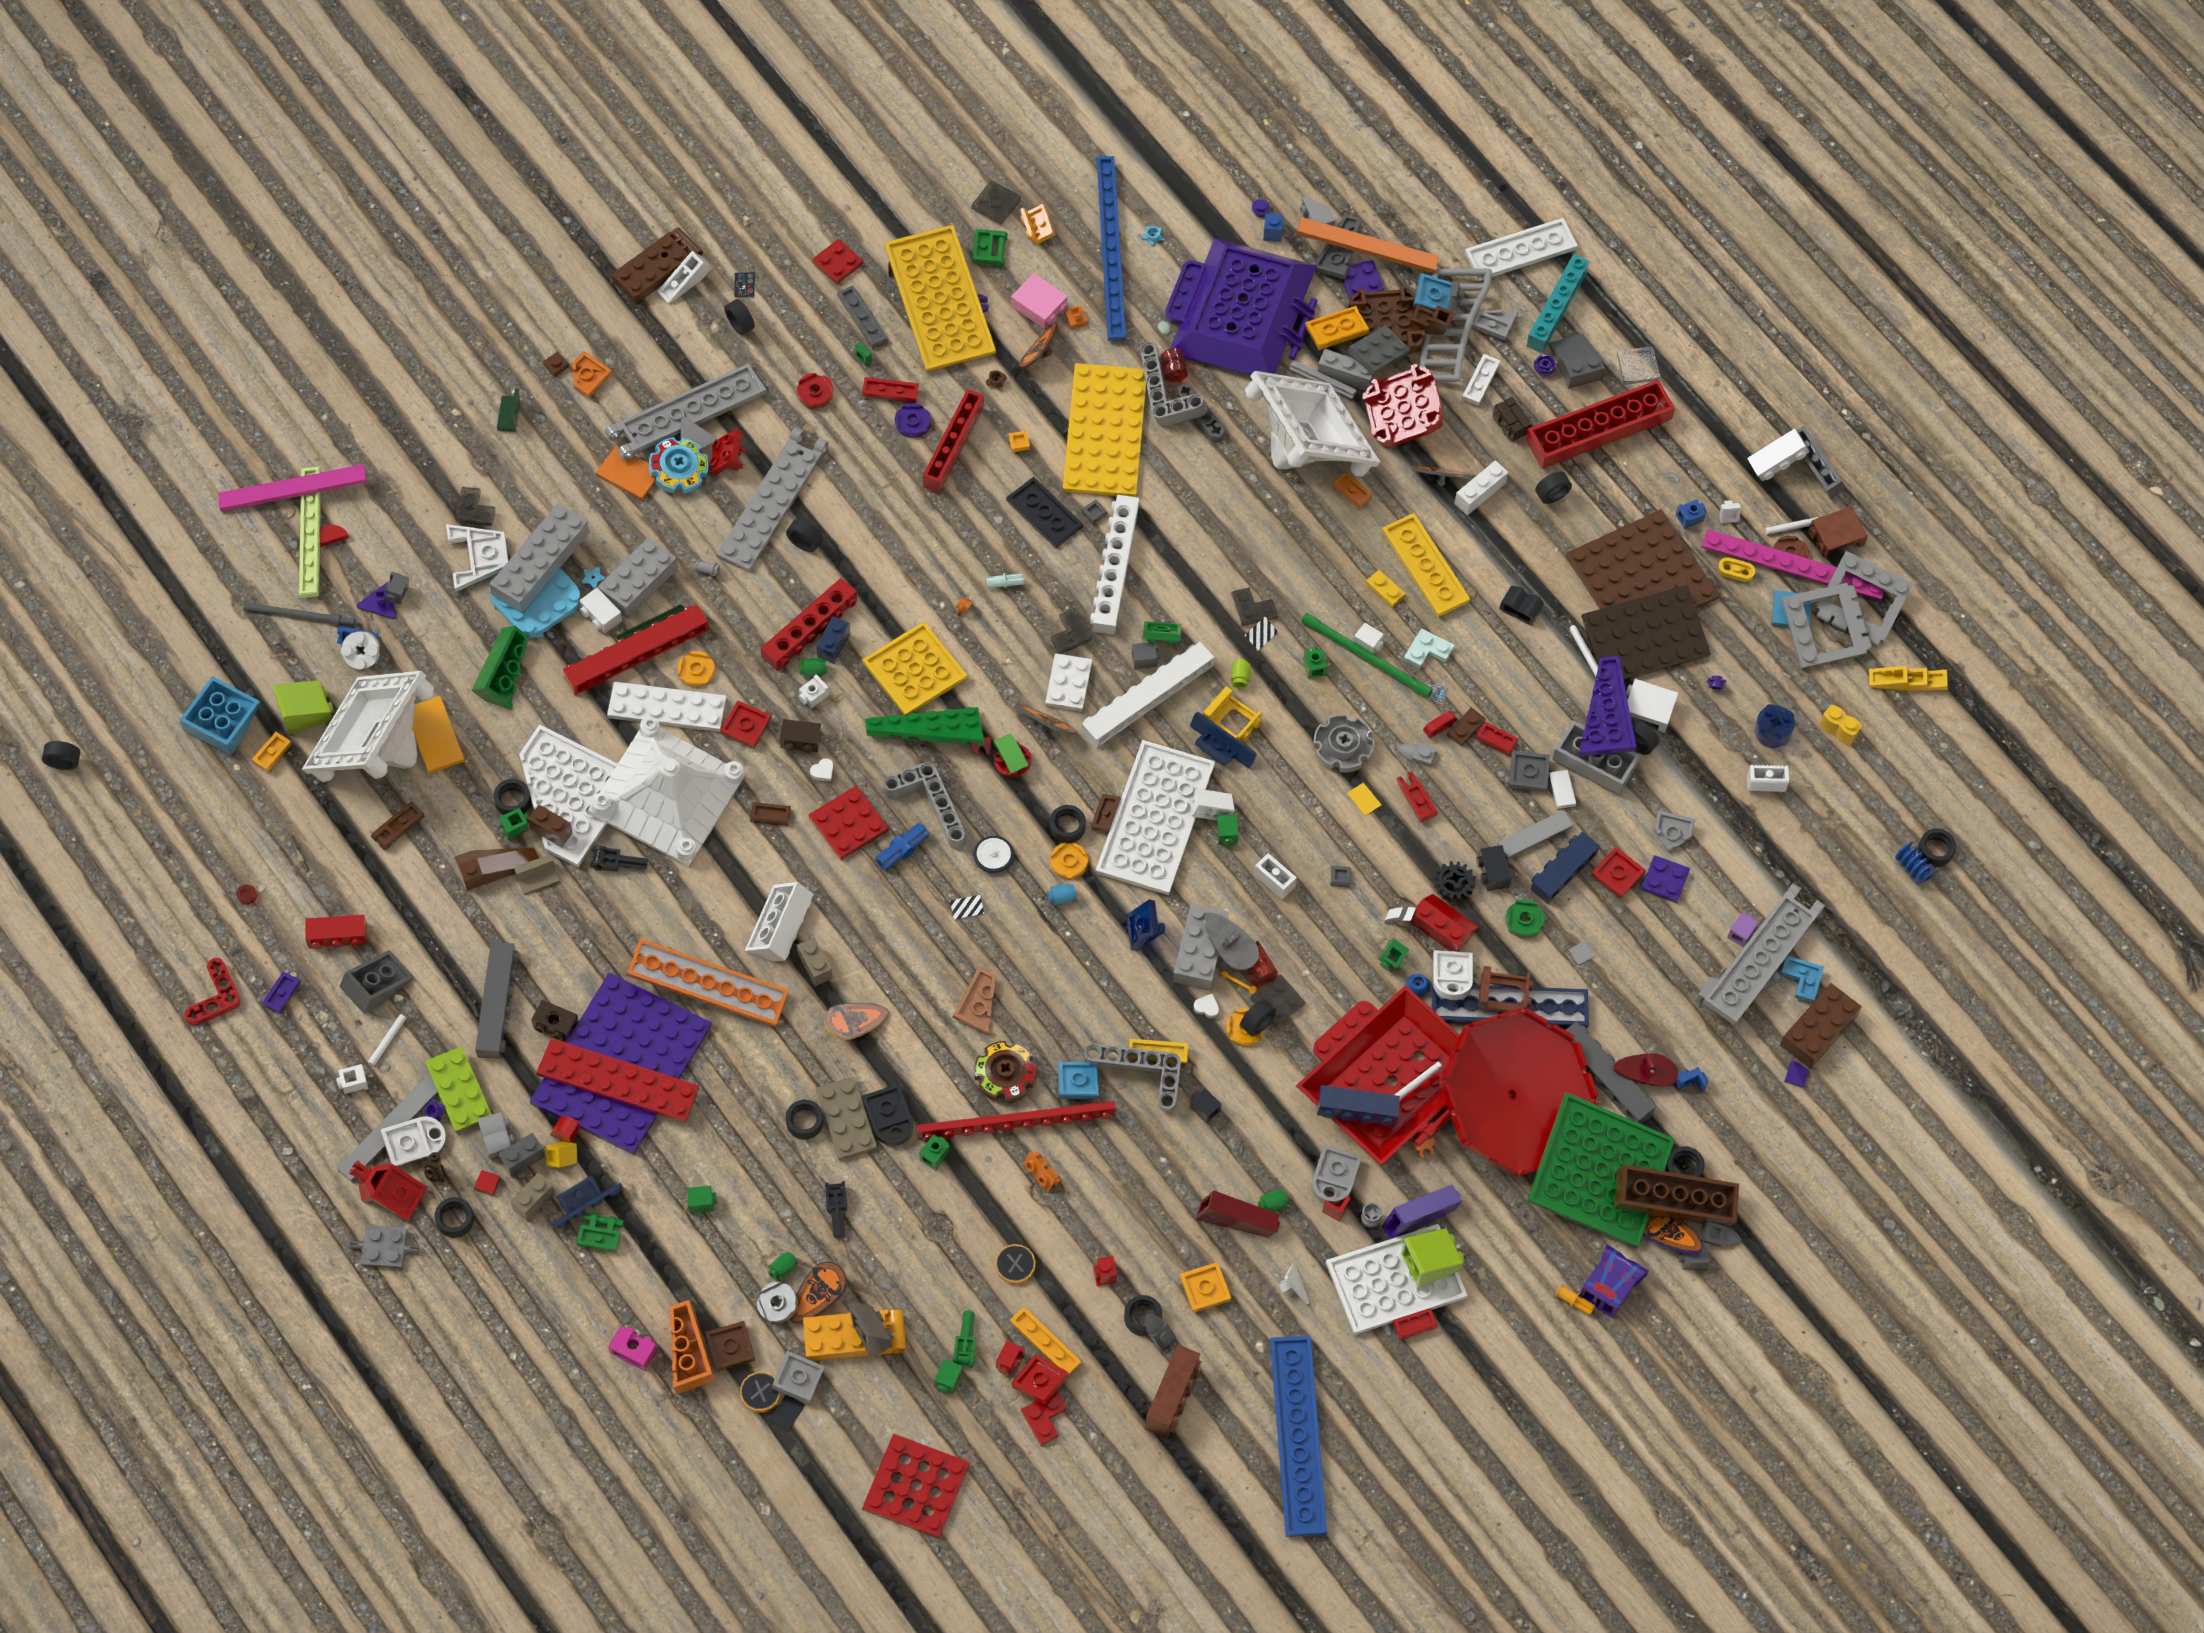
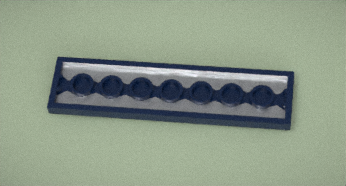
[1431,983,1589,1028]

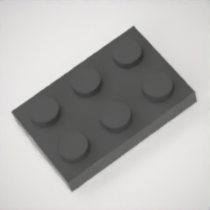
[1348,325,1410,375]

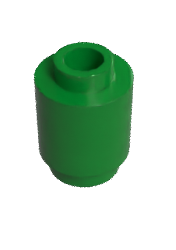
[799,658,827,678]
[1258,1189,1289,1212]
[768,1252,798,1281]

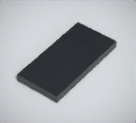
[1006,476,1083,549]

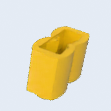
[1820,705,1862,746]

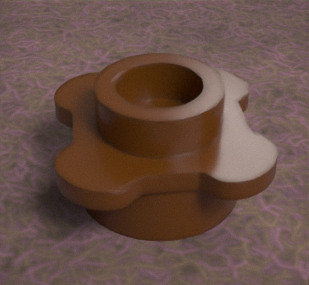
[986,370,1007,389]

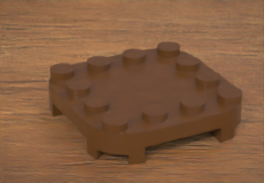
[1348,286,1425,354]

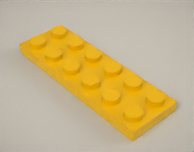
[1382,513,1470,618]

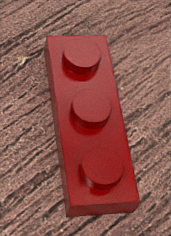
[862,377,919,403]

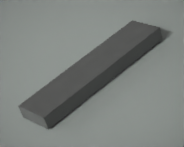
[837,285,888,349]

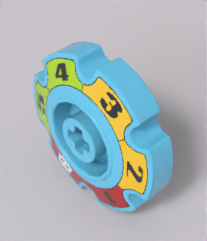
[649,437,708,494]

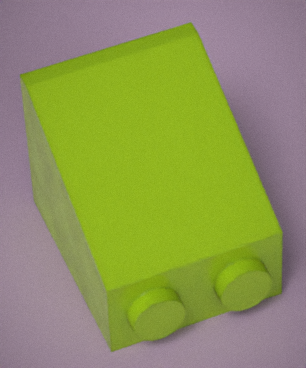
[272,680,334,735]
[1401,1228,1464,1288]

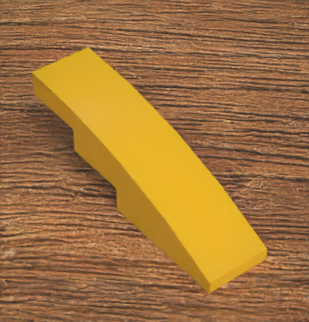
[1869,666,1948,691]

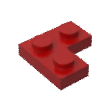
[1021,1391,1067,1446]

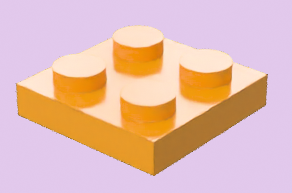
[1179,1262,1231,1313]

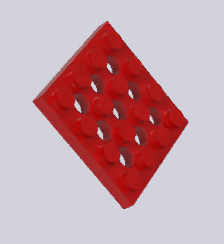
[862,1433,970,1539]

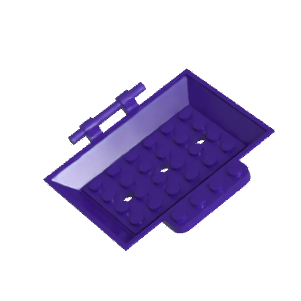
[1165,238,1318,376]

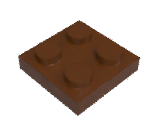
[705,1321,755,1372]

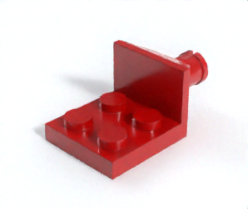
[349,1160,428,1222]

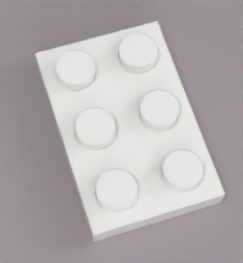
[1045,653,1092,712]

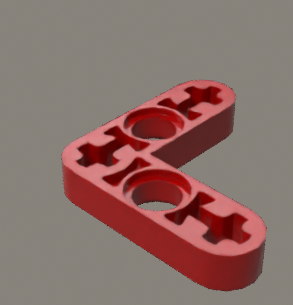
[184,958,241,1026]

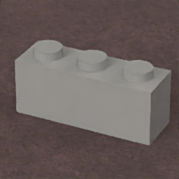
[1318,349,1375,391]

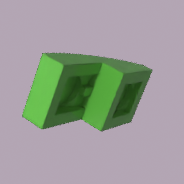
[993,733,1028,774]

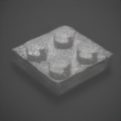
[1617,347,1660,385]

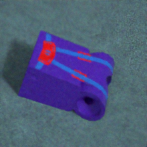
[1579,1244,1649,1319]

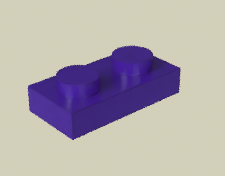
[262,971,301,1014]

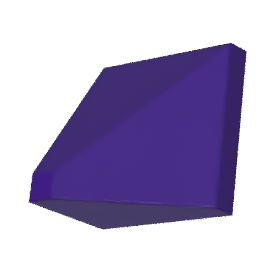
[1784,1060,1808,1088]

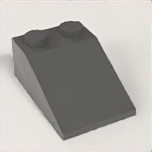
[1549,334,1605,389]
[339,950,414,1014]
[848,1302,893,1358]

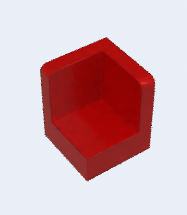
[1322,1193,1351,1222]

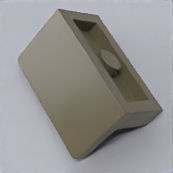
[514,854,560,895]

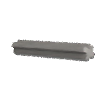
[1289,361,1356,399]

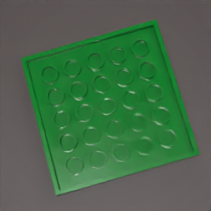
[1527,1092,1675,1248]

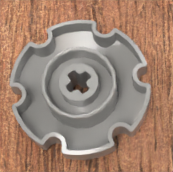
[1313,714,1375,773]

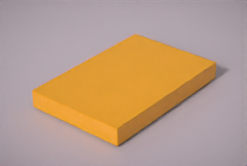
[1305,306,1370,350]

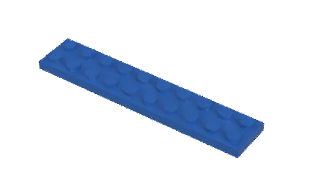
[1270,1336,1327,1537]

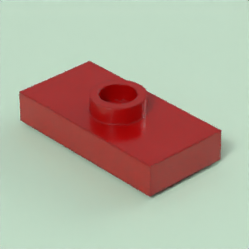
[1476,722,1519,756]
[1392,1308,1438,1340]

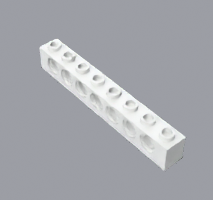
[1090,495,1139,635]

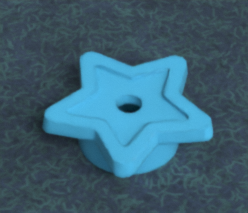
[1141,226,1164,246]
[581,567,606,589]

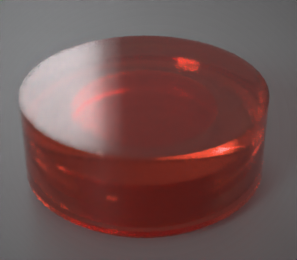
[236,884,257,905]

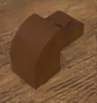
[1410,305,1454,335]

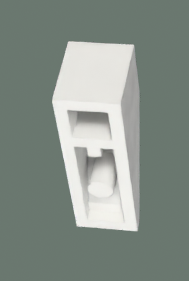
[657,251,713,304]

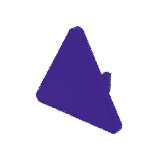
[356,582,396,619]

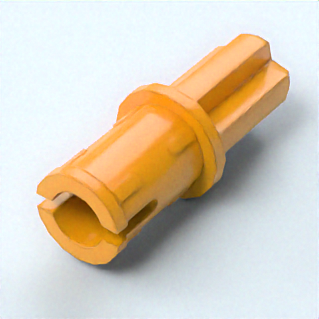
[1555,1285,1595,1315]

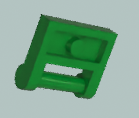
[972,229,1008,267]

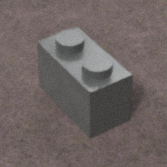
[498,1132,545,1178]

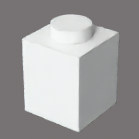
[1353,623,1384,654]

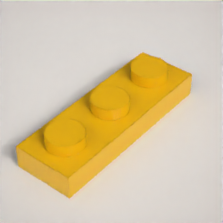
[1128,1039,1188,1064]

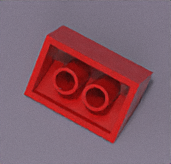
[1409,894,1479,952]

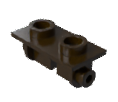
[421,1152,445,1183]

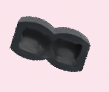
[1499,585,1544,625]

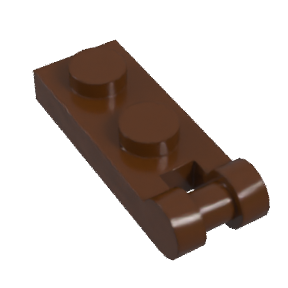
[371,801,425,850]

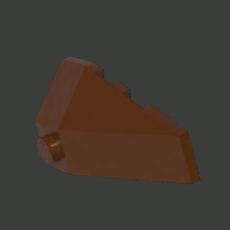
[455,847,538,891]

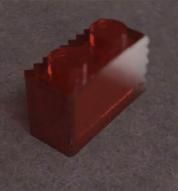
[1246,941,1278,988]

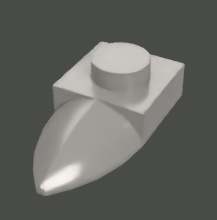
[1397,742,1436,767]

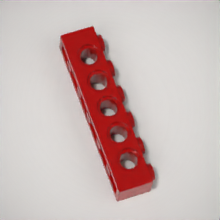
[760,578,857,671]

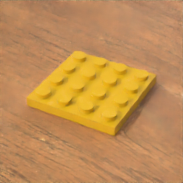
[862,621,968,716]

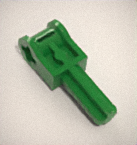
[953,1310,976,1368]

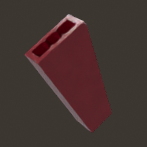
[1196,1190,1280,1238]

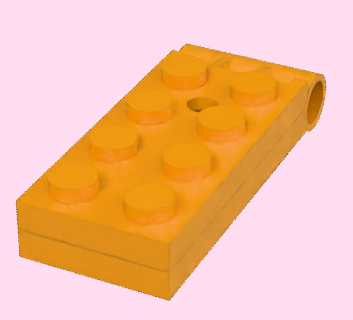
[803,1310,906,1361]

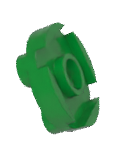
[1505,899,1545,938]

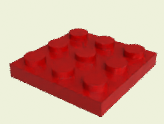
[809,785,889,860]

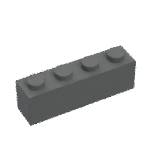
[1796,426,1846,499]

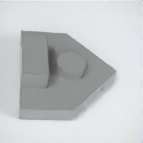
[1653,810,1695,852]

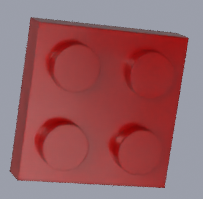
[812,238,863,285]
[720,700,772,749]
[1591,847,1646,899]
[1011,1354,1069,1405]

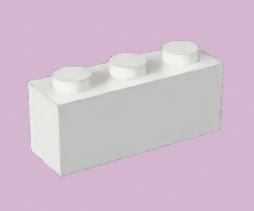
[1747,429,1810,481]
[1454,460,1508,515]

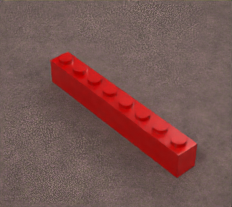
[563,604,709,696]

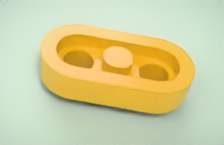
[1718,557,1755,582]

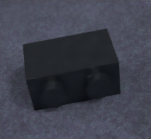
[1476,845,1512,891]

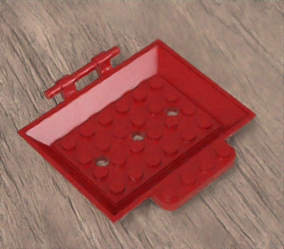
[1296,985,1460,1166]

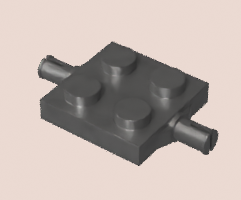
[350,1225,420,1269]

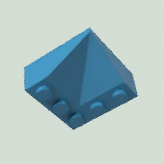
[180,676,260,756]

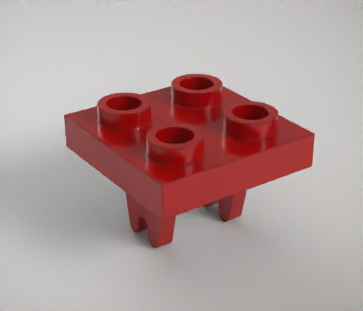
[709,429,746,475]

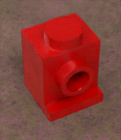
[1093,1256,1117,1286]
[996,1340,1025,1376]

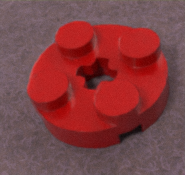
[797,373,833,409]

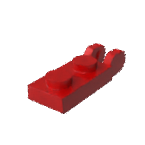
[1397,772,1438,823]

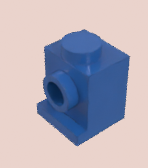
[1676,500,1707,529]

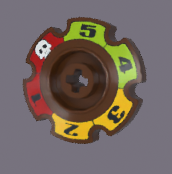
[974,1041,1037,1103]

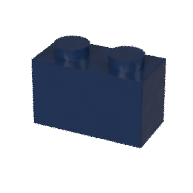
[816,616,850,664]

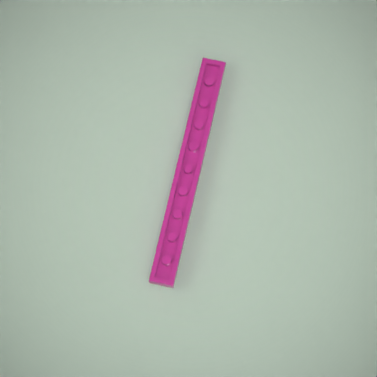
[1701,529,1884,601]

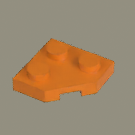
[572,351,612,398]

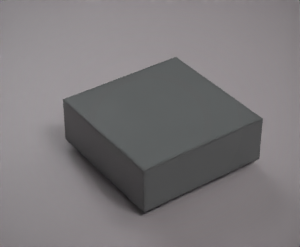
[1081,500,1107,525]
[1330,866,1351,887]

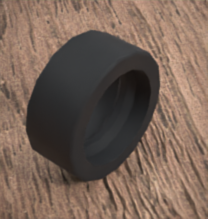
[724,299,755,335]
[1535,471,1572,504]
[786,518,823,552]
[1631,719,1659,755]
[42,741,81,770]
[493,779,531,815]
[1049,805,1086,843]
[1918,828,1956,867]
[1240,999,1277,1037]
[785,1099,824,1140]
[1665,1146,1705,1177]
[434,1197,474,1238]
[1124,1295,1163,1336]

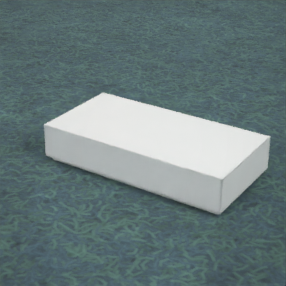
[1548,770,1576,809]

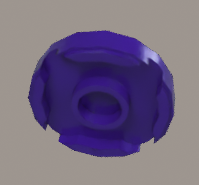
[894,403,931,438]

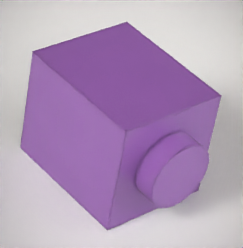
[1727,913,1758,947]

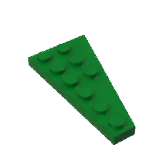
[865,707,984,746]

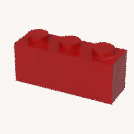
[305,915,367,949]

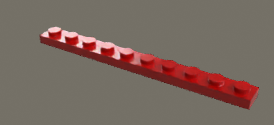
[917,1101,1116,1141]

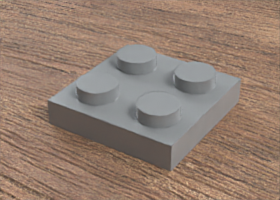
[771,1351,825,1404]

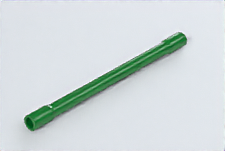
[1301,613,1433,699]

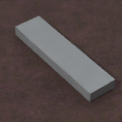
[1497,810,1573,860]

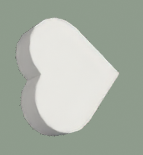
[810,758,833,782]
[1194,994,1219,1018]

